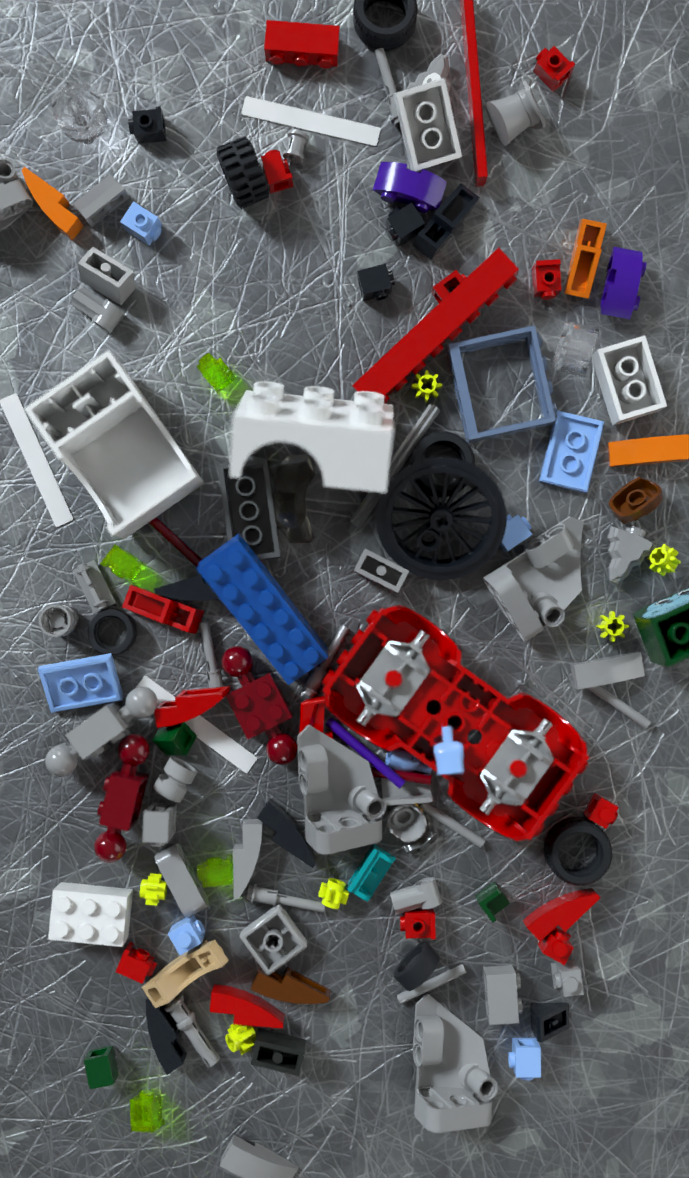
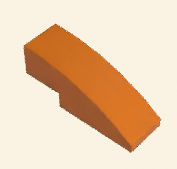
[21,167,84,241]
[564,219,607,299]
[608,434,689,467]

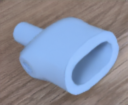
[434,726,464,775]
[385,748,432,774]

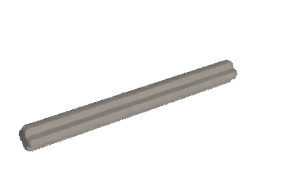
[350,404,440,528]

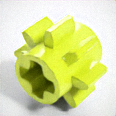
[411,370,442,402]
[647,544,681,576]
[596,611,629,642]
[140,873,168,906]
[318,878,349,909]
[225,1024,256,1055]

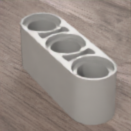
[154,843,210,918]

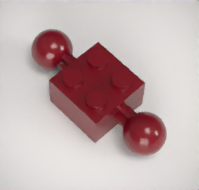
[222,646,298,765]
[94,734,150,863]

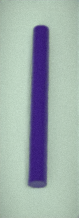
[325,717,406,789]

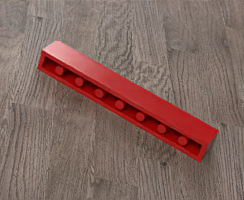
[352,247,519,404]

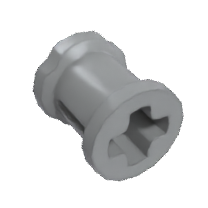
[283,129,309,163]

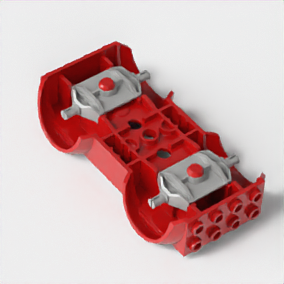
[322,605,589,841]

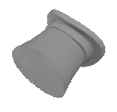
[486,80,546,146]

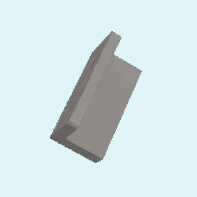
[74,175,129,228]
[381,773,433,806]

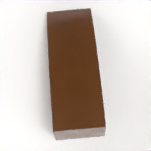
[250,966,330,1004]

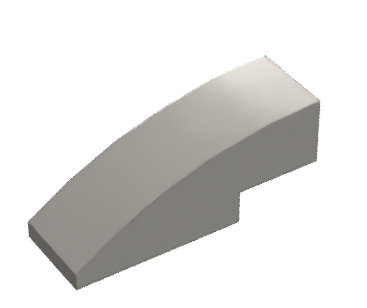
[570,652,645,690]
[233,819,264,899]
[220,1135,298,1178]

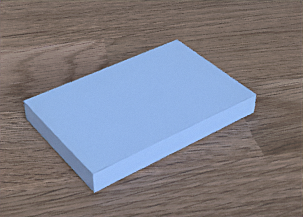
[539,410,604,493]
[38,653,124,713]

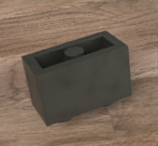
[250,1028,306,1076]

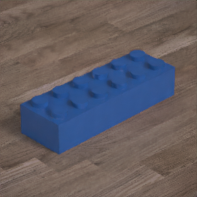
[197,533,329,685]

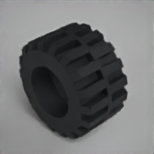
[217,136,269,209]

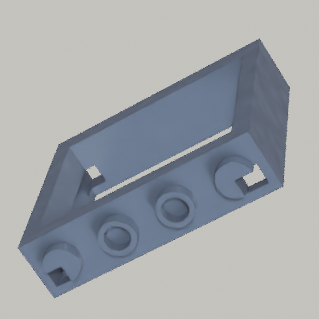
[446,325,557,443]

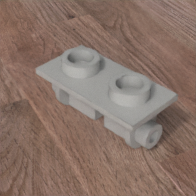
[73,560,116,614]

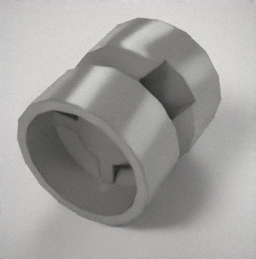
[39,605,79,637]
[153,756,198,802]

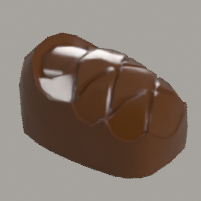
[609,477,663,524]

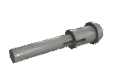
[375,48,400,127]
[199,622,226,698]
[300,625,350,698]
[246,884,325,913]

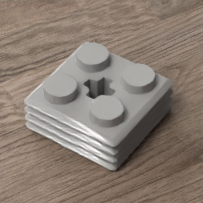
[240,904,307,975]

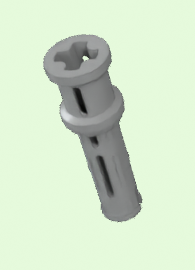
[164,994,220,1068]

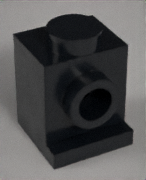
[128,106,167,144]

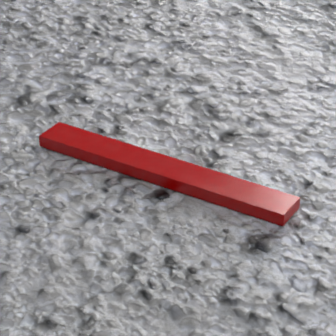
[460,0,488,187]

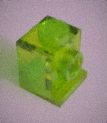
[196,353,236,394]
[100,544,143,581]
[197,854,233,888]
[130,1089,165,1132]

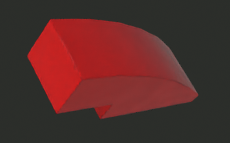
[122,585,205,634]
[154,686,230,728]
[523,888,601,942]
[210,984,285,1029]

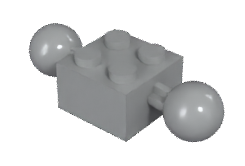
[45,687,158,777]

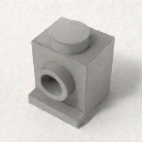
[550,960,584,997]

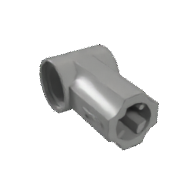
[71,287,124,333]
[390,877,442,915]

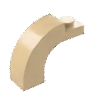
[142,940,229,1008]

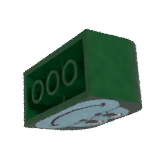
[633,587,689,667]

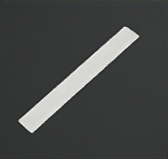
[242,96,381,146]
[0,393,73,527]
[136,676,257,773]

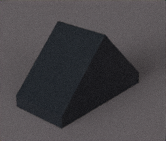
[530,1002,570,1043]

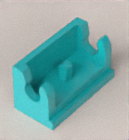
[347,843,396,902]

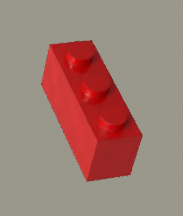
[264,20,340,68]

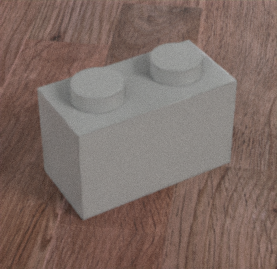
[78,247,135,305]
[354,549,409,593]
[143,802,177,847]
[483,965,523,1025]

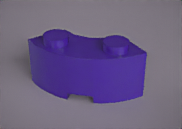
[373,162,447,213]
[600,247,647,319]

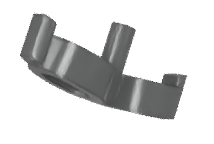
[403,827,438,854]

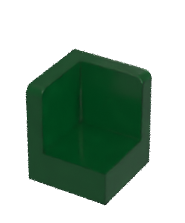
[152,722,197,756]
[475,881,510,923]
[83,1045,119,1089]

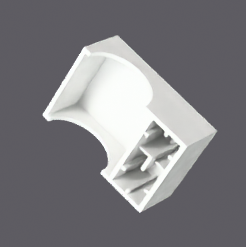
[24,350,205,539]
[230,381,393,493]

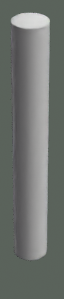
[587,686,651,729]
[419,802,485,848]
[397,964,467,1004]

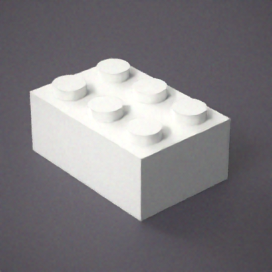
[393,78,462,171]
[591,335,667,426]
[48,882,133,947]

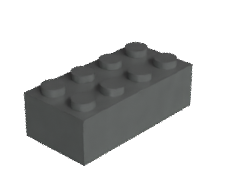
[218,458,282,561]

